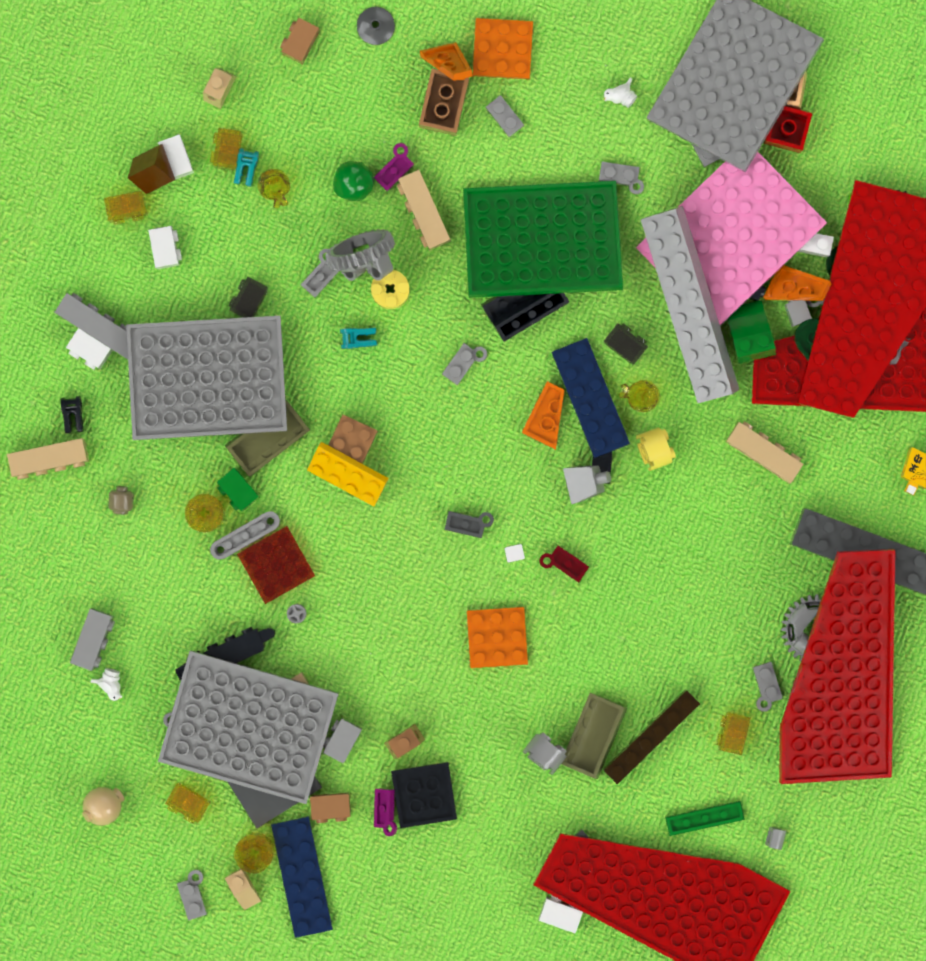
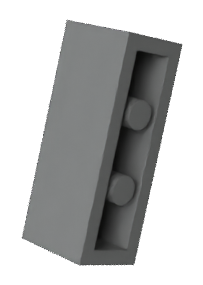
[70,608,115,671]

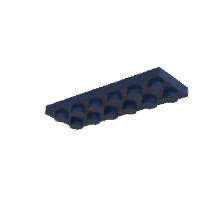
[552,338,630,459]
[271,816,333,938]

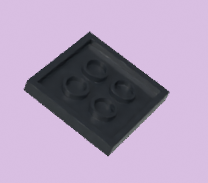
[391,762,457,828]

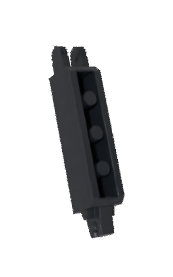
[175,627,275,680]

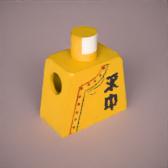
[901,447,926,496]

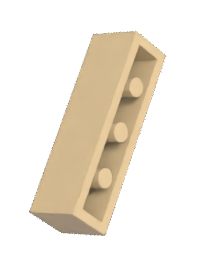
[397,170,451,251]
[725,421,804,484]
[7,438,89,480]

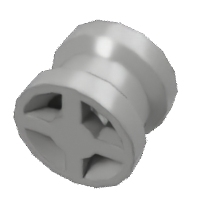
[287,604,307,623]

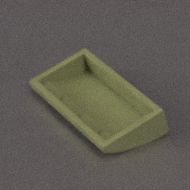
[225,398,310,477]
[562,693,627,779]

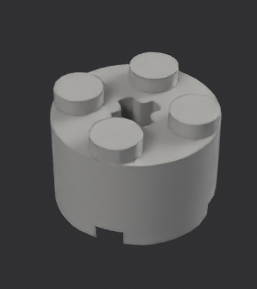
[522,732,567,775]

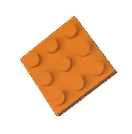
[473,18,533,79]
[467,607,528,668]

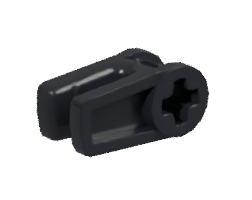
[61,396,84,434]

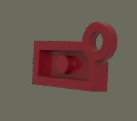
[539,545,589,583]

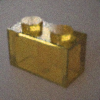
[210,128,243,171]
[104,191,148,225]
[716,712,751,755]
[165,782,211,824]

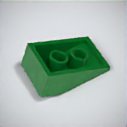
[727,300,776,364]

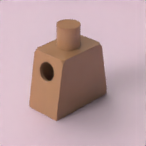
[385,724,425,759]

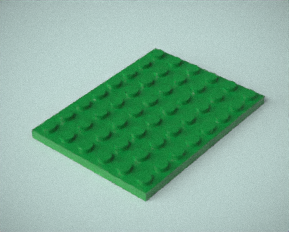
[463,181,623,298]

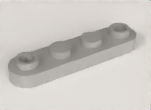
[210,511,280,560]

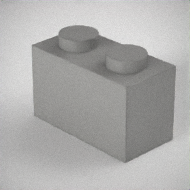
[323,718,362,764]

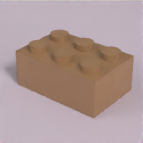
[419,69,469,136]

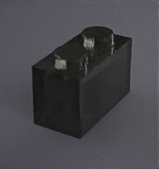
[229,277,269,318]
[603,323,648,366]

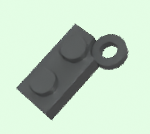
[444,511,494,538]

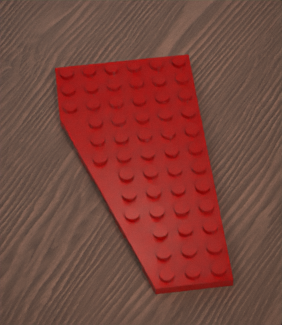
[779,549,895,784]

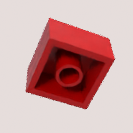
[763,106,812,153]

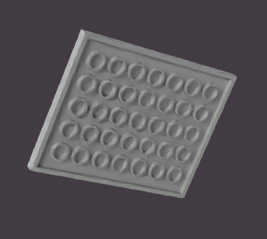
[647,0,824,172]
[126,316,287,440]
[158,650,339,804]

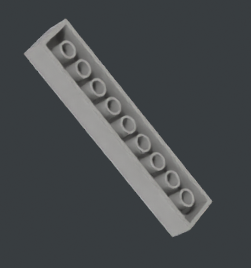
[641,206,740,403]

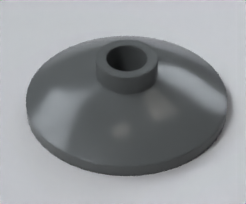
[357,7,395,45]

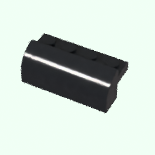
[481,293,569,342]

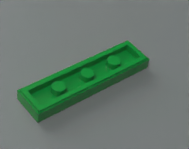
[665,801,745,836]

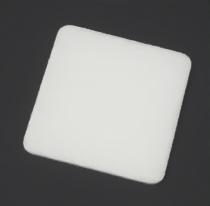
[505,544,525,562]

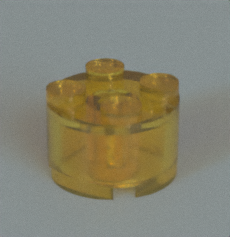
[185,494,225,533]
[234,833,274,874]

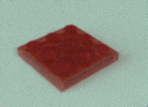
[237,526,316,604]

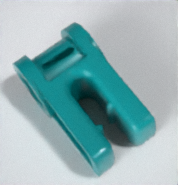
[234,148,259,187]
[340,328,377,349]

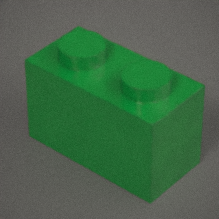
[217,467,260,512]

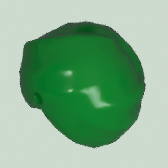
[333,161,374,201]

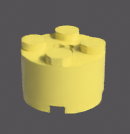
[371,270,410,309]
[636,427,676,471]

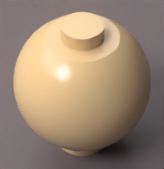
[82,787,124,826]

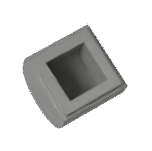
[765,826,786,850]

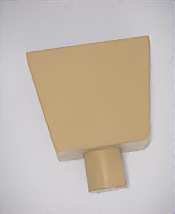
[203,68,237,109]

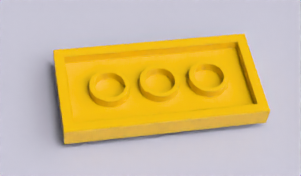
[307,442,389,507]

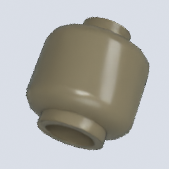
[108,486,134,515]

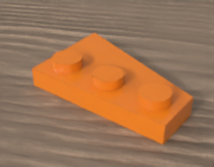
[420,42,473,81]
[763,265,832,301]
[522,381,564,450]

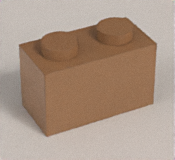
[280,18,320,65]
[310,793,351,823]

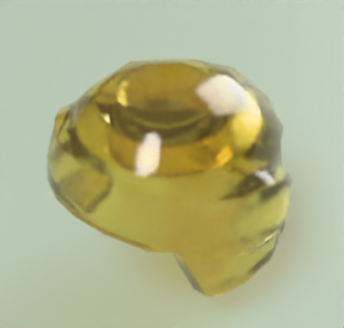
[257,169,291,208]
[619,380,660,412]

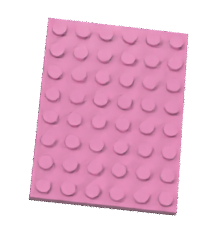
[636,152,827,325]

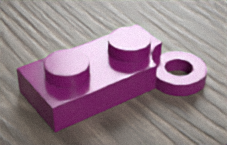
[374,143,414,192]
[374,788,397,836]

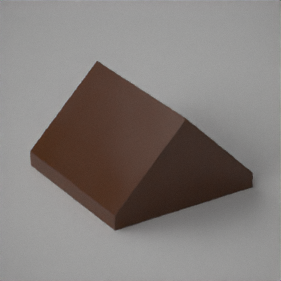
[128,144,175,194]

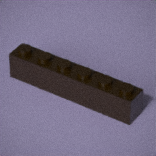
[603,689,700,784]

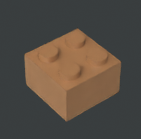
[328,414,378,464]

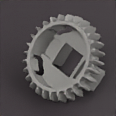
[325,229,395,281]
[781,595,822,662]

